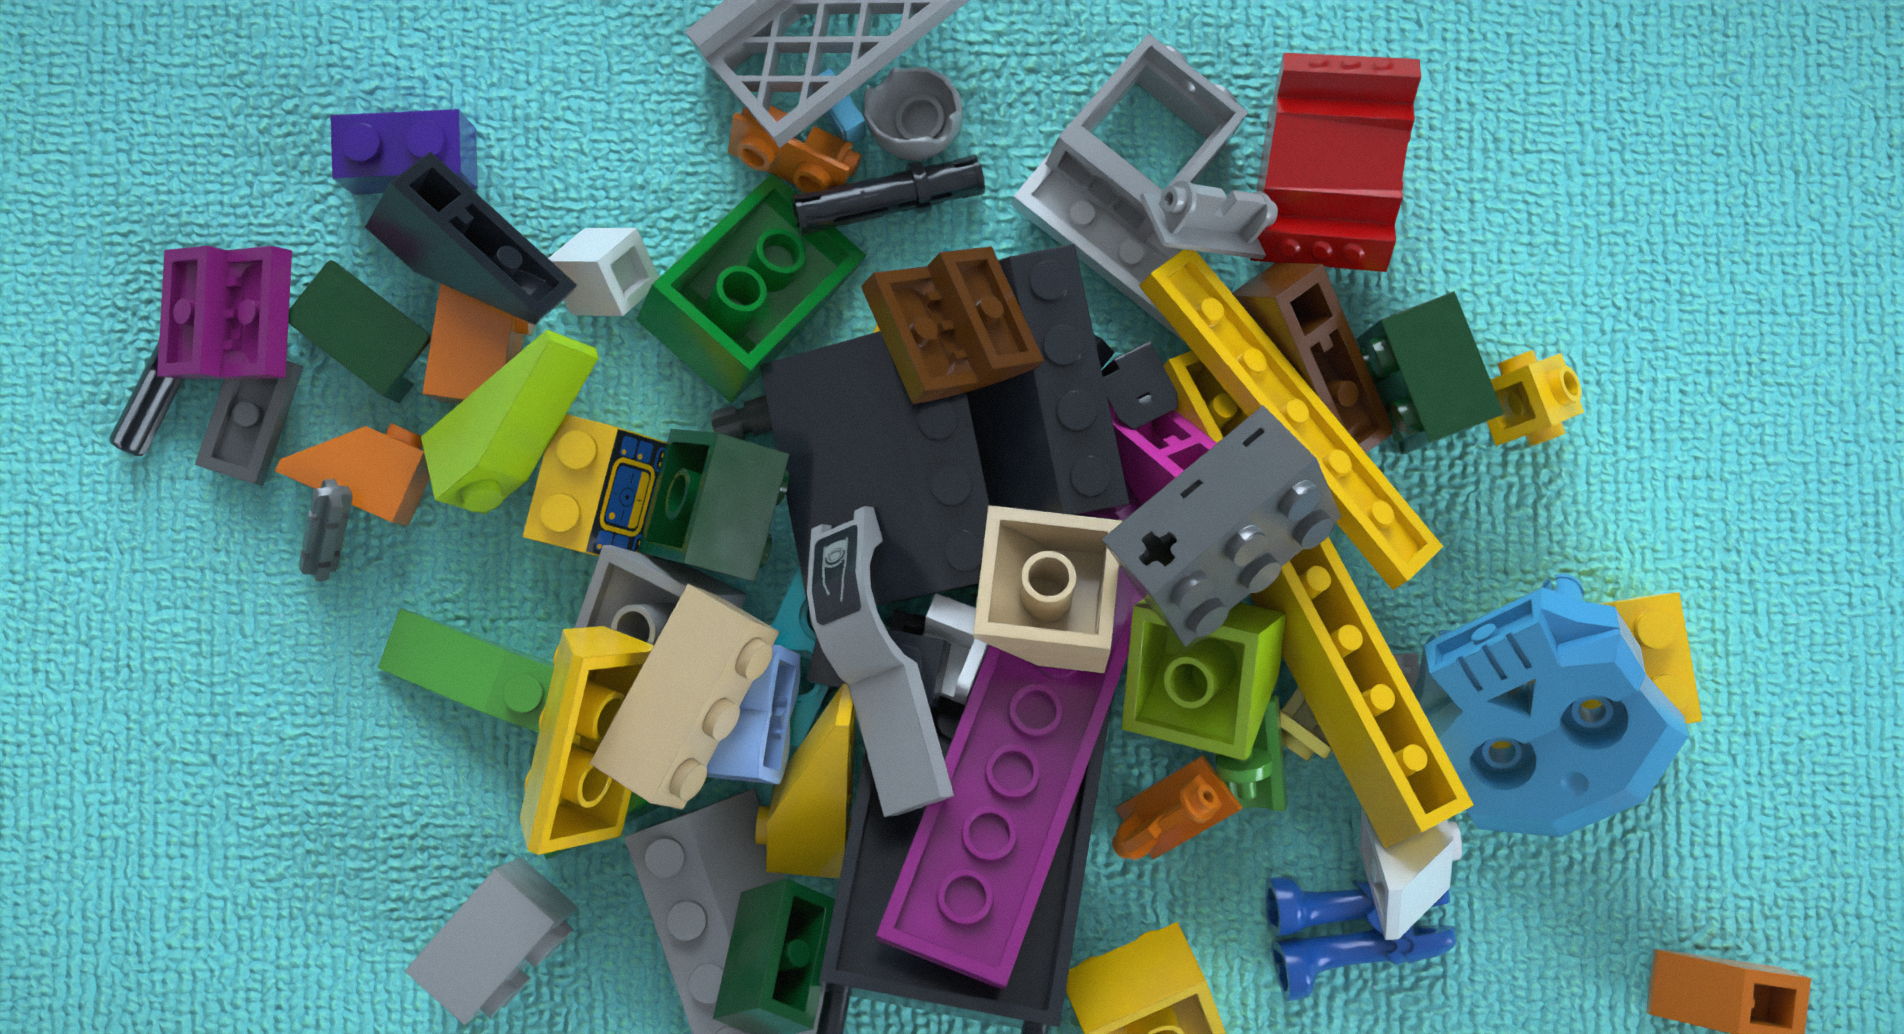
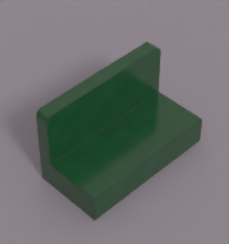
[288,260,431,404]

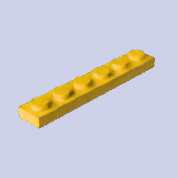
[1138,249,1444,590]

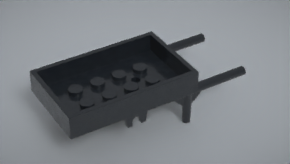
[816,610,1113,1034]

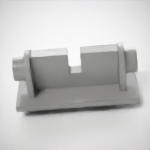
[1140,180,1278,259]

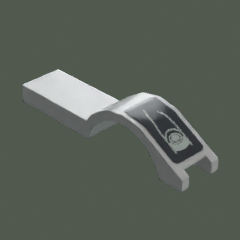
[807,506,954,817]

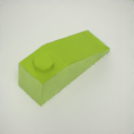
[421,329,599,515]

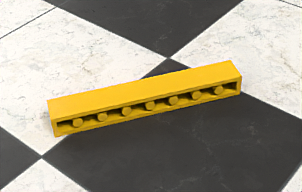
[1163,351,1474,849]

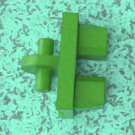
[1215,695,1288,811]

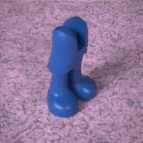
[1265,876,1456,1001]

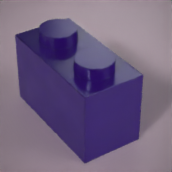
[330,109,478,195]

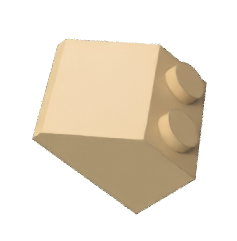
[973,505,1123,673]

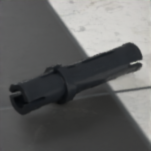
[791,154,985,236]

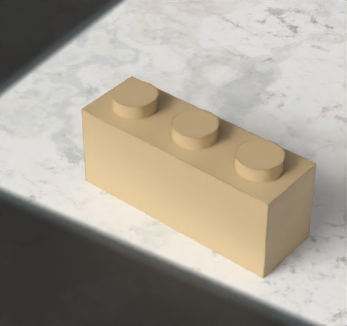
[589,584,780,809]

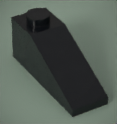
[365,152,577,325]

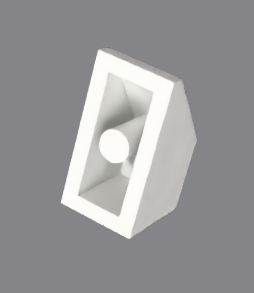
[1359,807,1462,940]

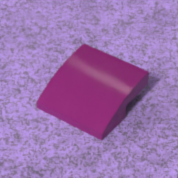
[157,246,292,379]

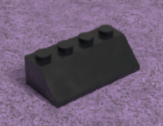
[966,244,1129,517]

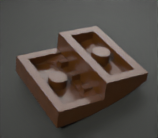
[861,246,1044,404]

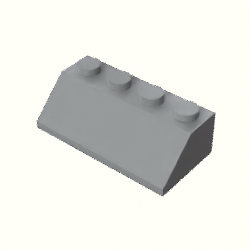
[624,788,824,1034]

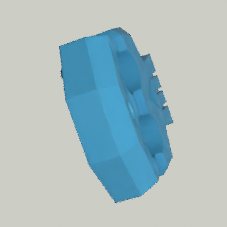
[1413,574,1688,837]

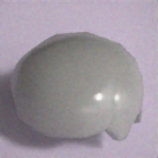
[863,67,963,161]

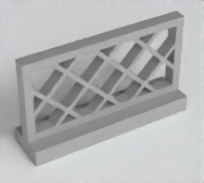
[685,0,969,148]

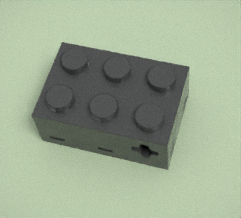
[1102,405,1341,647]

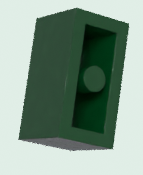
[713,878,835,1034]

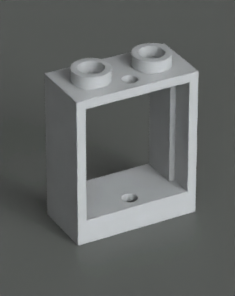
[1045,33,1248,243]

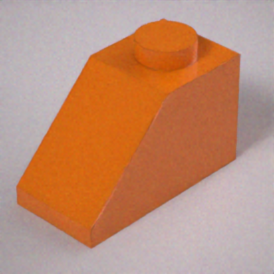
[275,423,430,526]

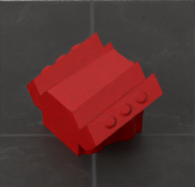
[1250,53,1421,272]

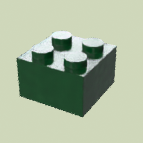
[1357,291,1504,455]
[638,429,789,582]

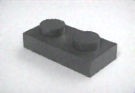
[195,360,303,486]

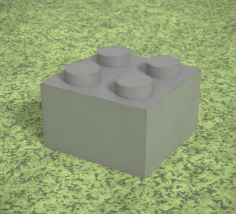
[405,857,578,1025]

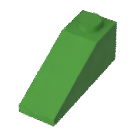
[378,608,554,733]

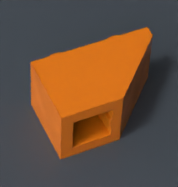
[1646,949,1811,1034]

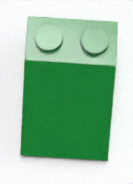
[636,173,867,404]

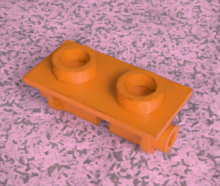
[728,105,862,193]
[1112,755,1243,860]

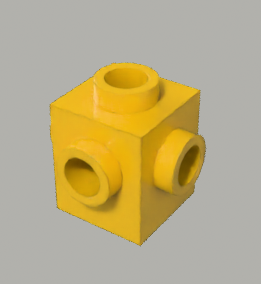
[1487,350,1584,447]

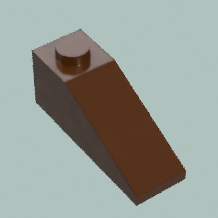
[1232,263,1393,453]

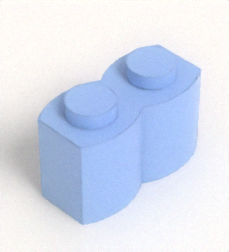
[706,645,800,785]

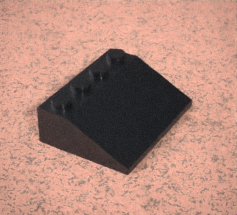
[760,331,989,619]

